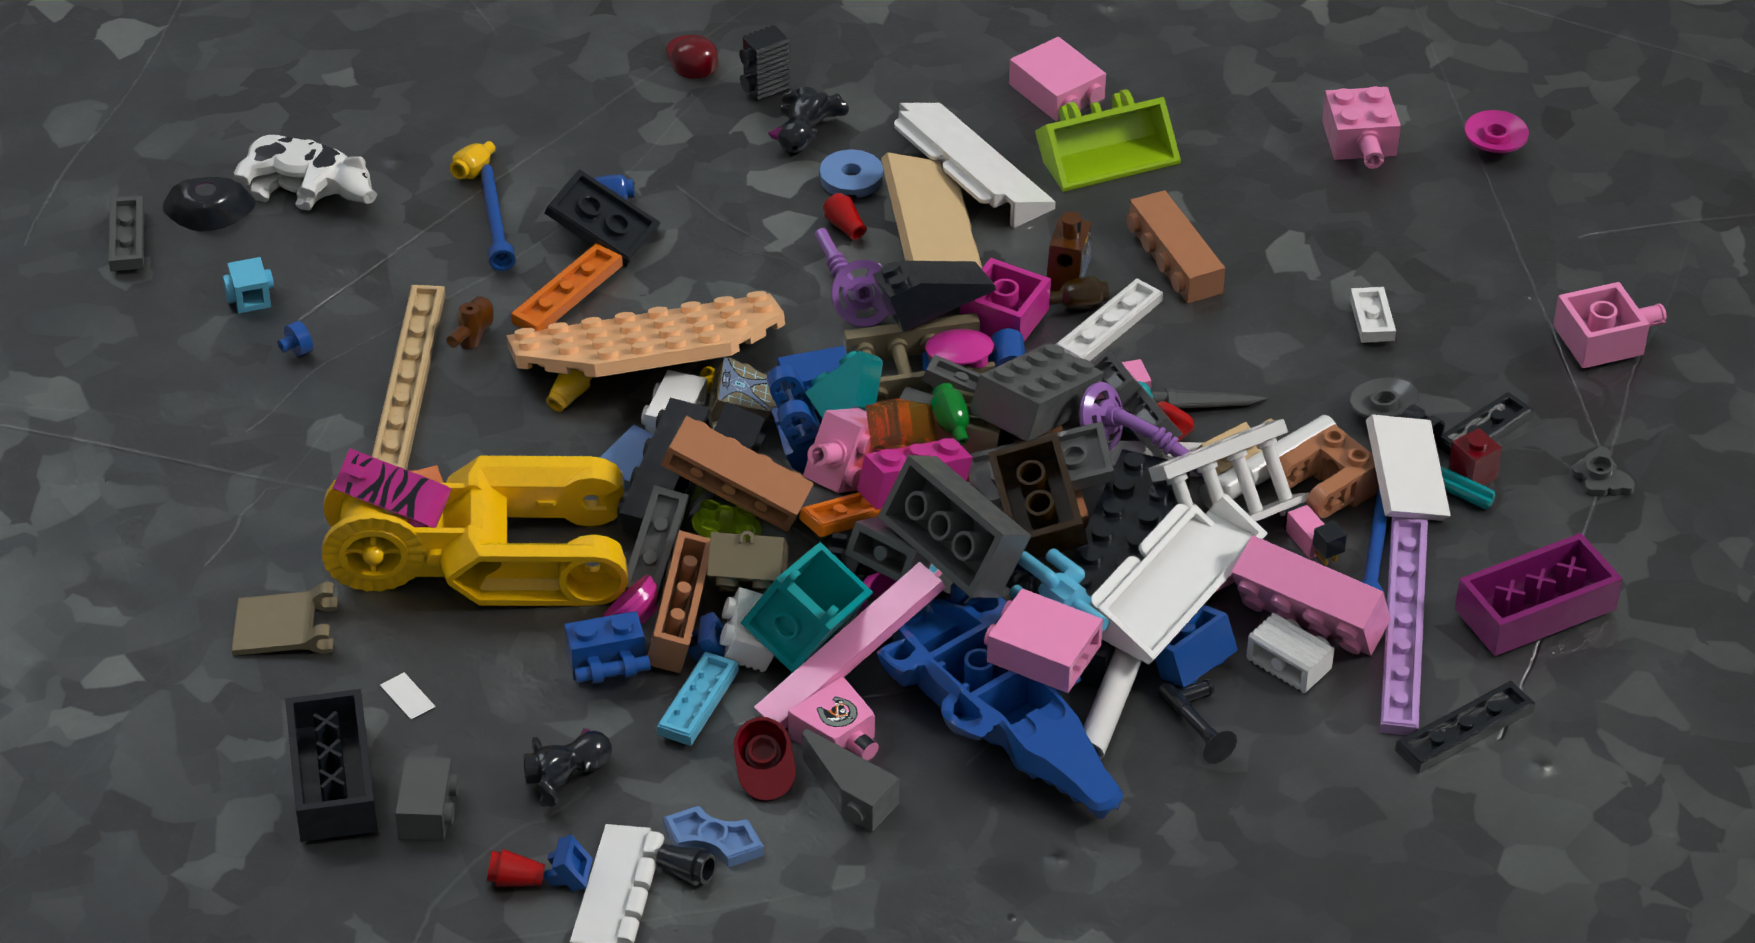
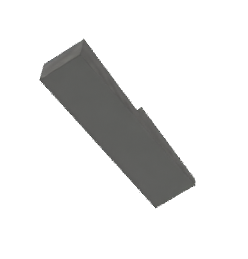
[1093,349,1183,457]

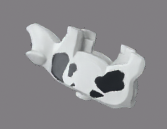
[234,135,377,211]

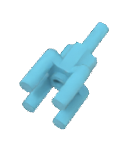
[1009,549,1109,631]

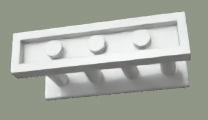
[1148,419,1309,521]

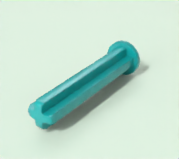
[1440,466,1496,509]

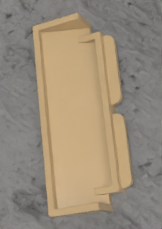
[881,152,982,269]

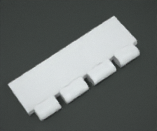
[570,824,664,943]

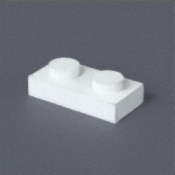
[1350,287,1396,343]

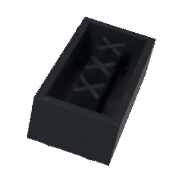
[285,689,378,842]

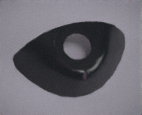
[163,177,256,231]

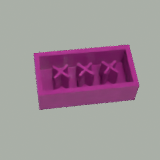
[1455,533,1623,656]

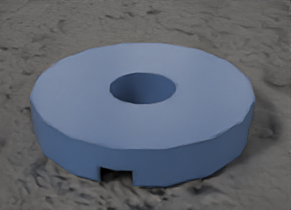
[819,149,884,198]

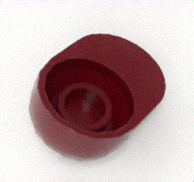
[666,35,718,79]
[734,717,796,801]

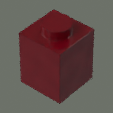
[1448,428,1502,485]

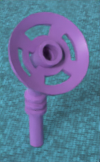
[815,228,890,327]
[1079,382,1202,477]

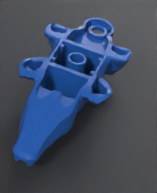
[877,596,1123,819]

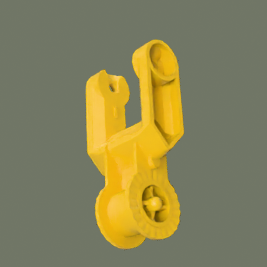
[322,455,628,606]

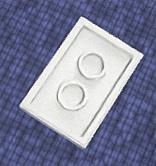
[1366,414,1451,521]

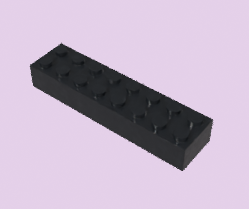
[1071,449,1190,687]

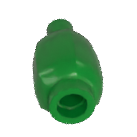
[931,383,970,445]

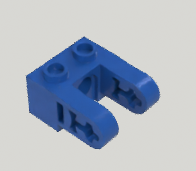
[766,365,822,474]

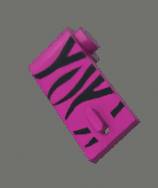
[333,448,452,528]

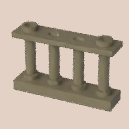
[844,313,995,408]

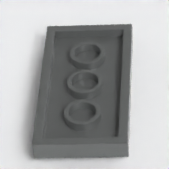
[969,421,1116,509]

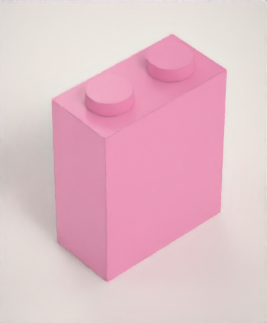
[1009,37,1106,121]
[984,588,1103,693]

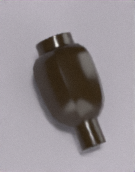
[1050,276,1109,310]

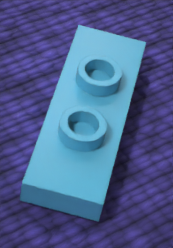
[657,651,739,746]

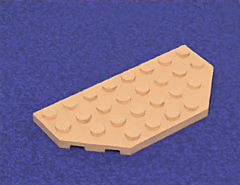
[506,291,785,377]

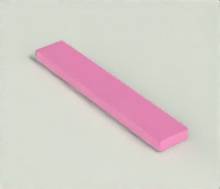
[754,562,946,729]

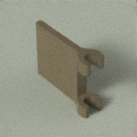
[232,582,338,656]

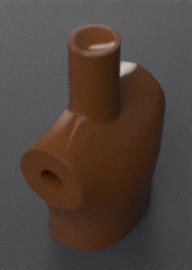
[446,296,494,349]

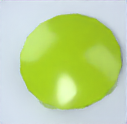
[691,500,762,542]

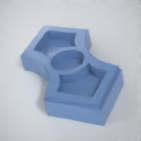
[663,806,764,868]

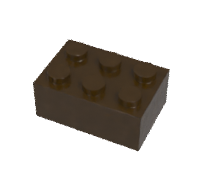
[988,433,1089,559]

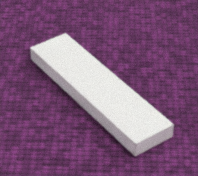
[1055,278,1163,361]

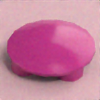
[925,329,994,368]

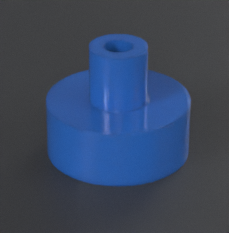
[277,320,313,357]

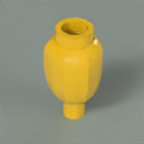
[450,141,496,179]

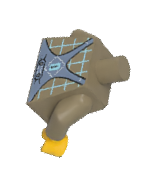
[700,356,777,430]

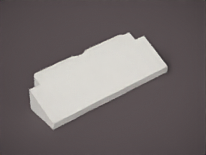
[894,103,1055,228]
[1090,494,1268,665]

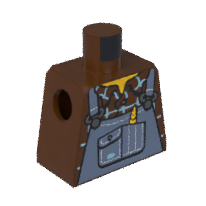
[1047,212,1092,292]

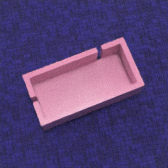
[1232,535,1391,656]

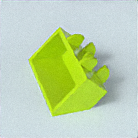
[1035,89,1181,192]

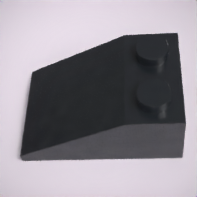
[873,260,996,332]
[682,402,766,521]

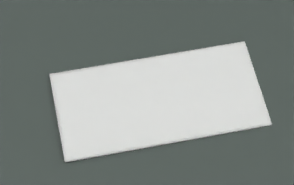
[380,672,436,719]

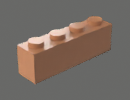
[1126,190,1225,304]
[661,416,814,532]
[647,530,710,673]

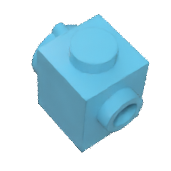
[222,257,274,314]

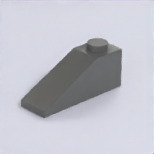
[802,728,900,832]

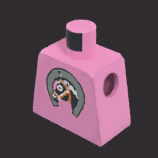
[788,676,879,761]

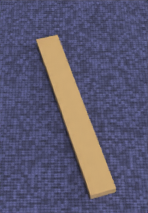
[372,285,445,470]

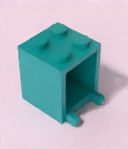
[740,542,873,673]

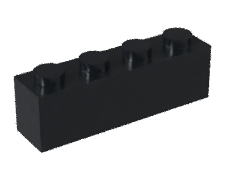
[617,397,713,535]

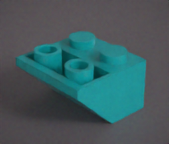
[805,351,883,419]

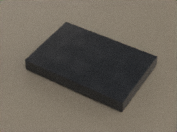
[544,169,661,268]

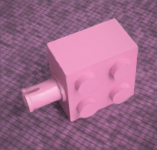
[1322,86,1401,169]
[1553,282,1667,368]
[803,408,893,493]

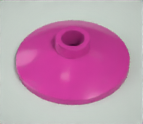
[1464,110,1529,153]

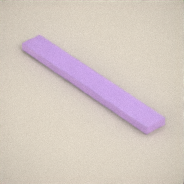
[1380,517,1428,735]

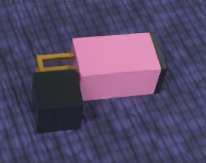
[1284,502,1347,566]

